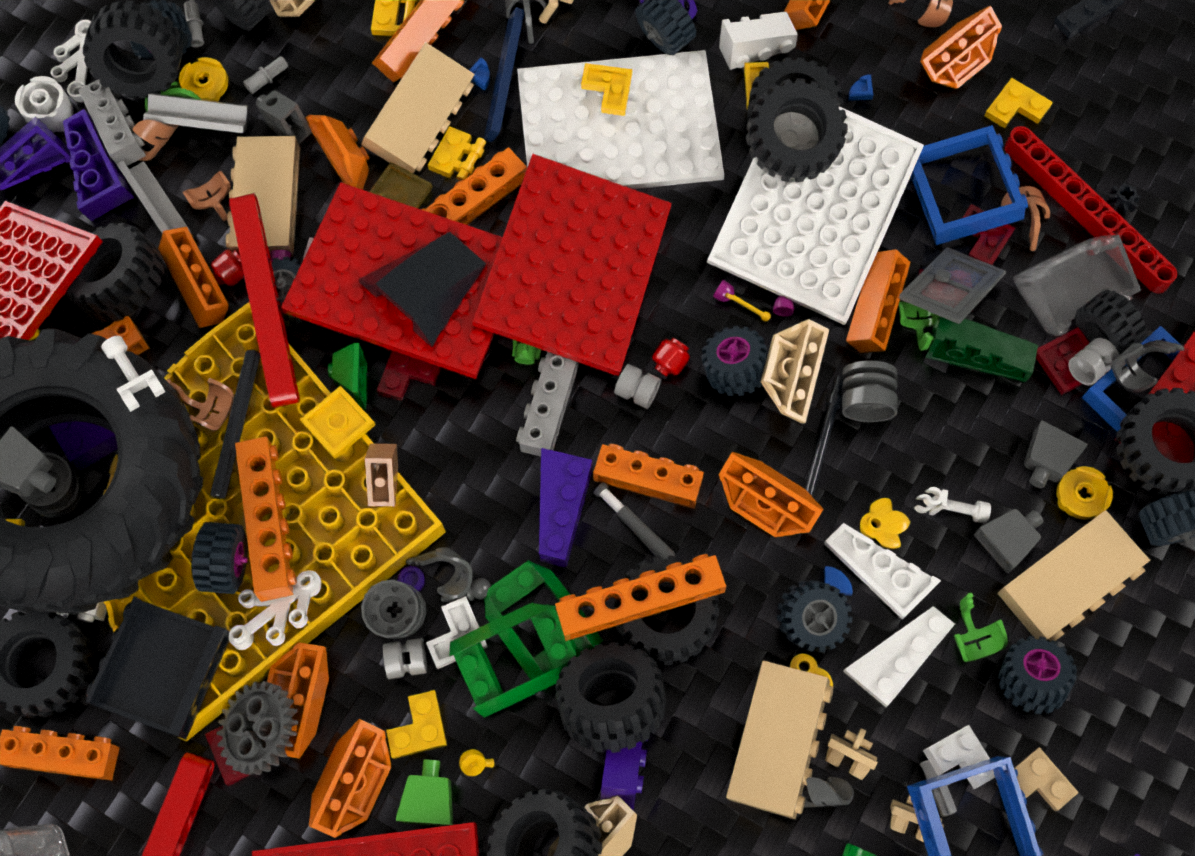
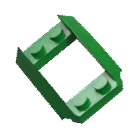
[484,561,603,680]
[449,603,580,718]

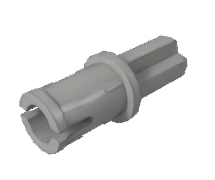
[184,0,204,47]
[243,56,288,94]
[920,760,957,816]

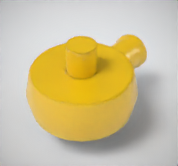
[459,749,494,776]

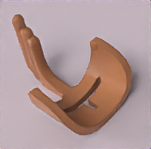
[889,0,953,27]
[133,120,178,161]
[183,171,231,221]
[1001,186,1050,251]
[167,378,234,430]

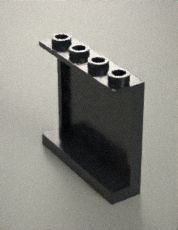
[85,596,229,740]

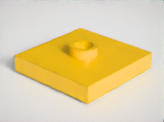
[300,386,376,459]

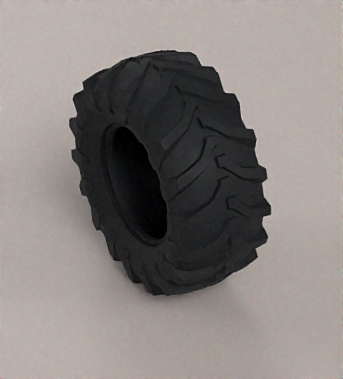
[0,329,203,614]

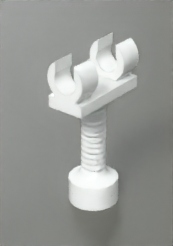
[101,336,165,412]
[914,487,991,524]

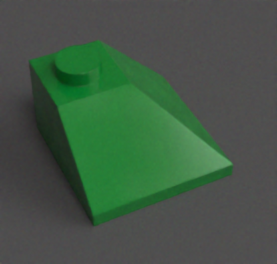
[328,343,368,410]

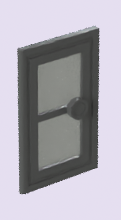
[899,247,1006,324]

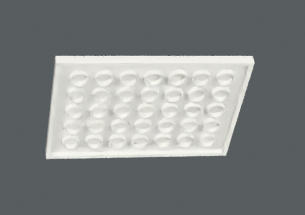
[517,50,724,189]
[707,107,924,325]

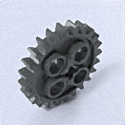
[217,681,298,775]

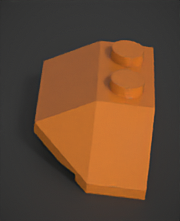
[920,6,1002,89]
[306,115,369,190]
[719,452,824,537]
[267,642,329,759]
[309,719,391,838]

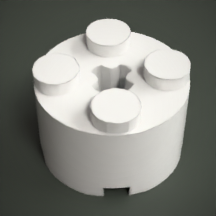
[15,76,73,133]

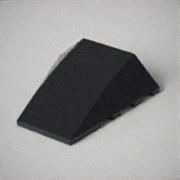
[358,232,486,347]

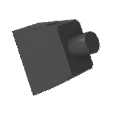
[256,91,312,144]
[1024,421,1088,488]
[0,426,56,497]
[974,509,1044,574]

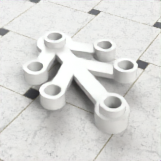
[51,20,91,103]
[229,570,321,650]

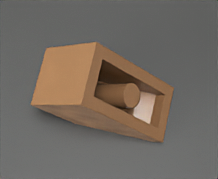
[365,444,398,507]

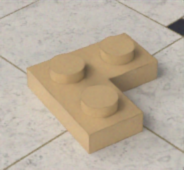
[996,747,1079,811]

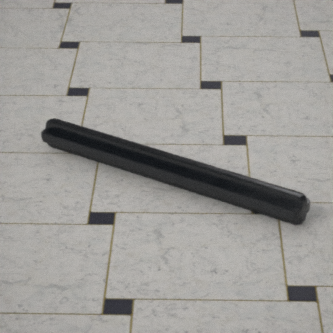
[210,350,261,499]

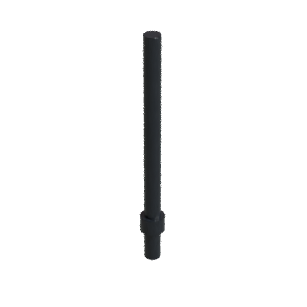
[805,376,843,497]

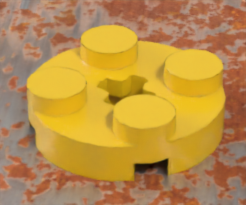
[179,57,229,102]
[1056,466,1113,520]

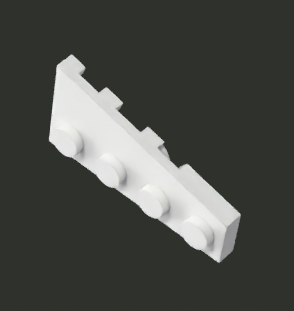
[824,523,941,620]
[843,606,955,707]

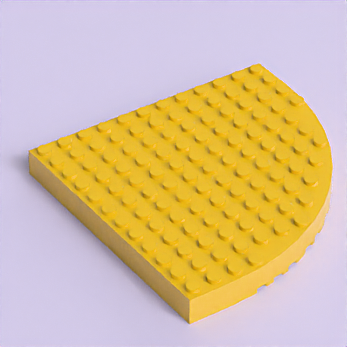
[103,302,446,741]

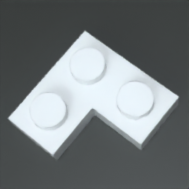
[426,596,488,669]
[923,725,995,789]

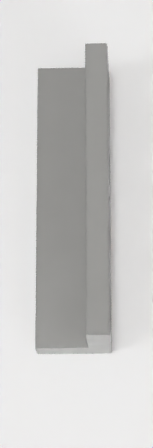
[143,93,248,133]
[117,160,194,237]

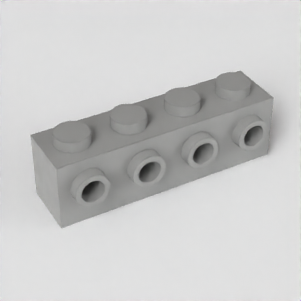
[78,79,146,168]
[516,352,579,457]

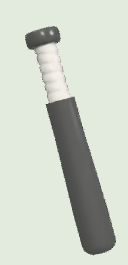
[594,482,676,560]

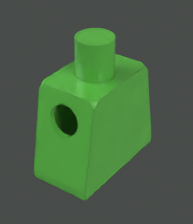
[396,760,453,826]

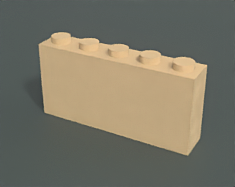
[361,42,475,176]
[226,136,300,257]
[997,510,1150,642]
[726,661,833,819]

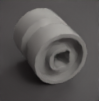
[1068,338,1119,385]
[614,364,661,409]
[383,638,427,679]

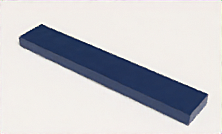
[484,7,524,143]

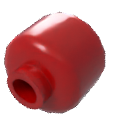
[211,249,244,286]
[652,337,690,377]

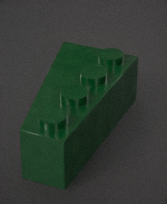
[925,316,1038,382]

